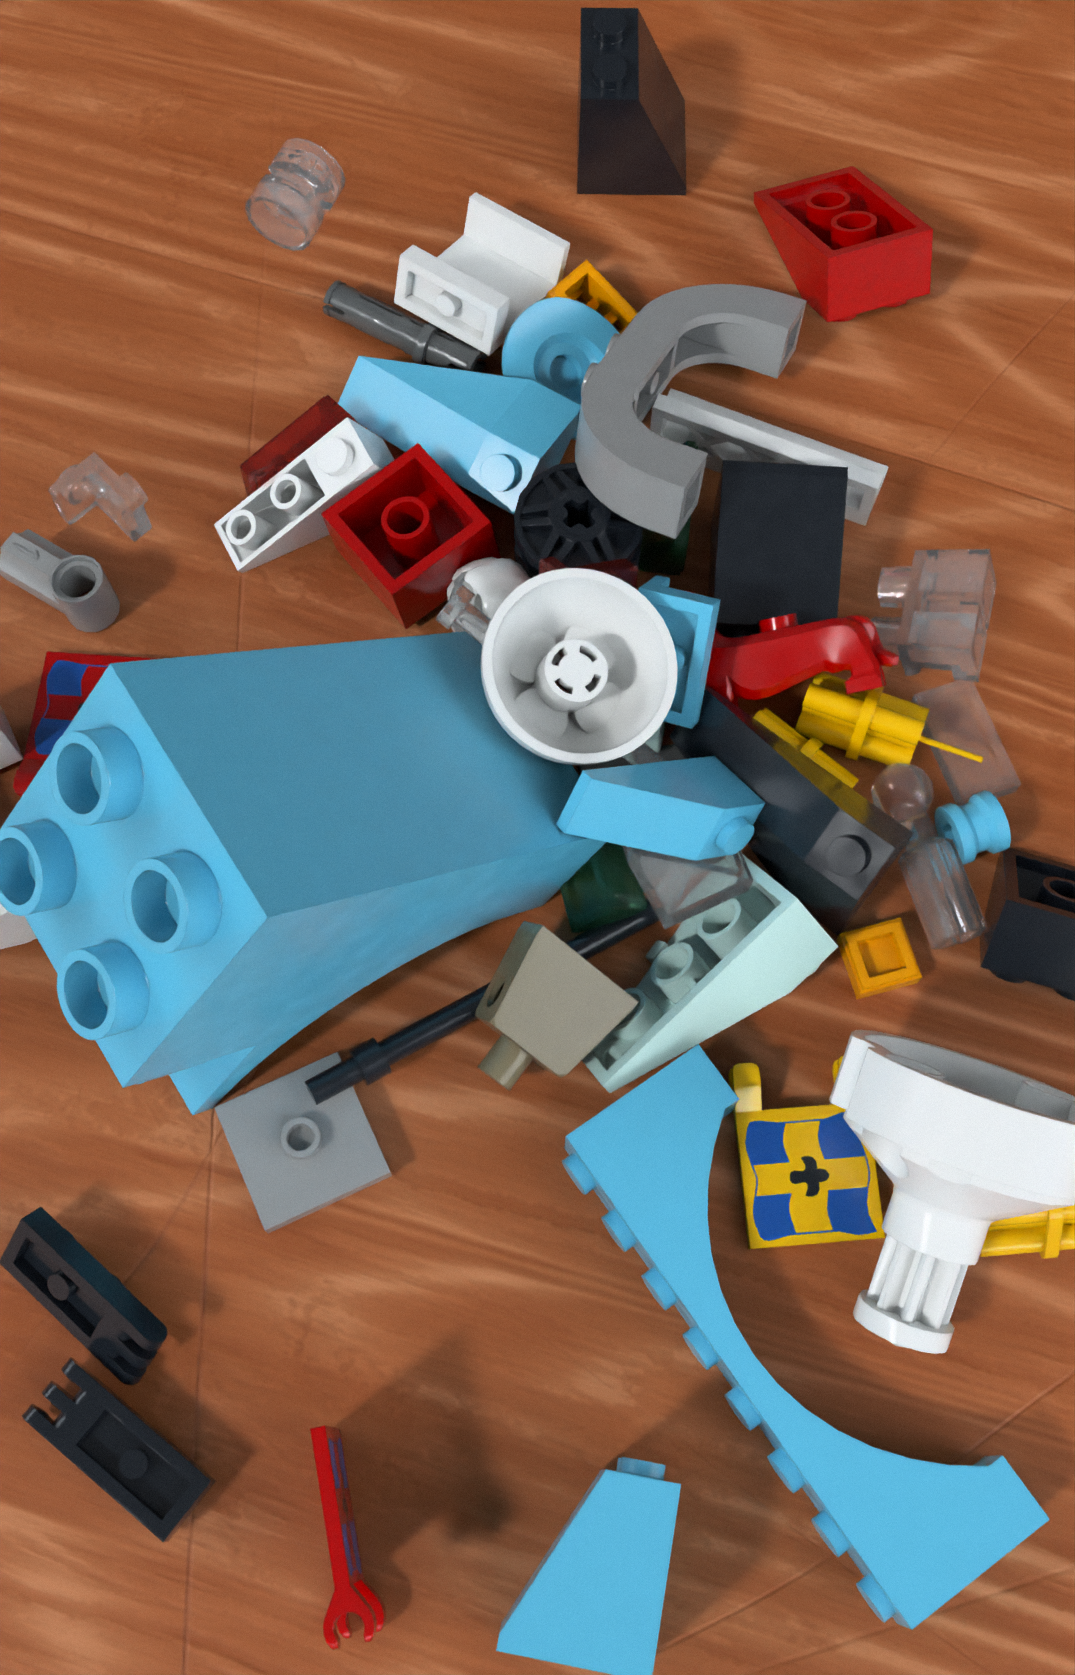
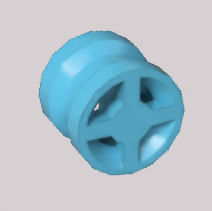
[934,790,1011,867]

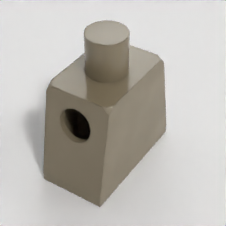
[475,921,638,1091]

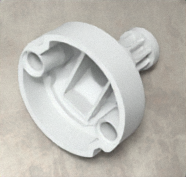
[829,1030,1075,1354]

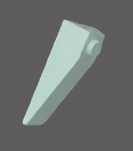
[582,851,839,1093]

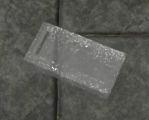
[911,676,1021,806]

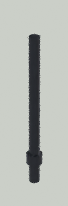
[304,898,660,1105]

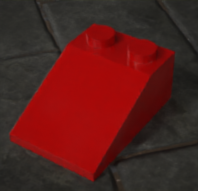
[754,166,933,323]

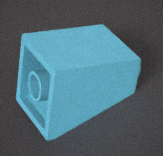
[496,1457,681,1675]

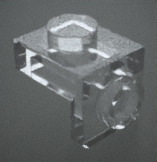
[48,452,152,542]

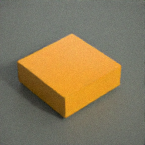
[836,917,922,1000]

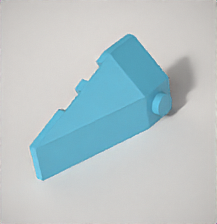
[335,356,581,515]

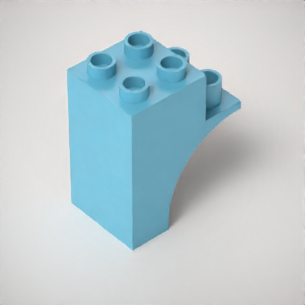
[0,630,606,1115]

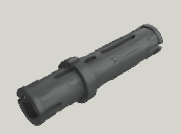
[323,280,487,373]

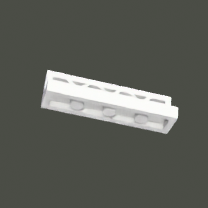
[650,388,889,526]

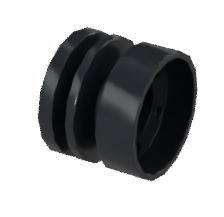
[514,462,644,588]

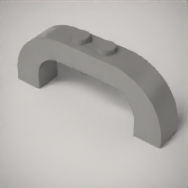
[575,284,807,539]

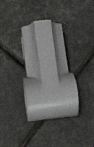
[0,529,120,632]

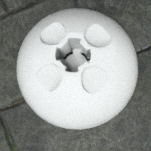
[481,568,678,765]

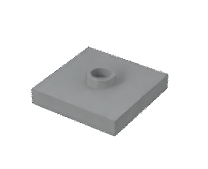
[214,1052,392,1233]

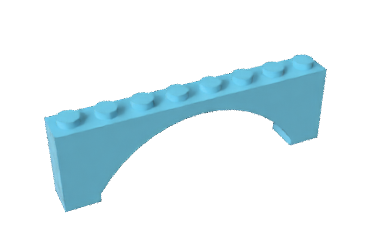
[562,1044,1050,1630]

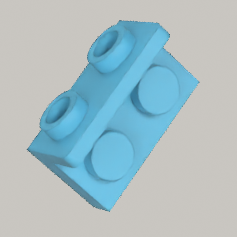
[638,575,721,729]

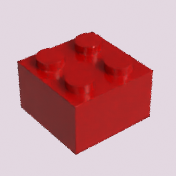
[321,443,501,629]

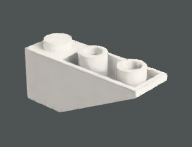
[214,417,394,573]

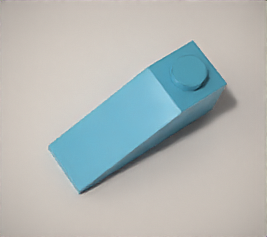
[556,756,765,861]

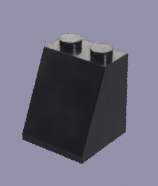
[577,8,687,195]
[708,460,848,638]

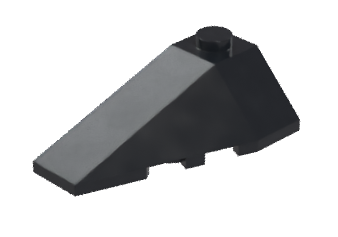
[669,684,914,936]

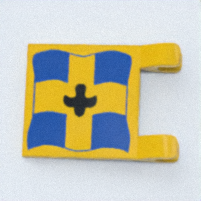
[728,1055,885,1249]

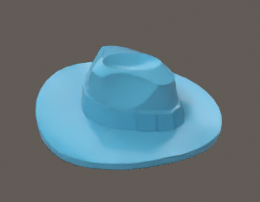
[502,297,620,440]

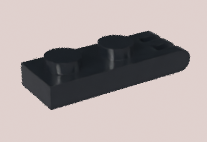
[0,1207,168,1385]
[22,1357,216,1542]

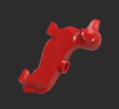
[678,589,899,708]

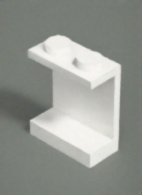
[394,192,570,356]

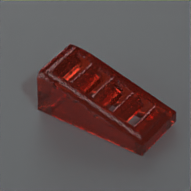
[240,395,358,497]

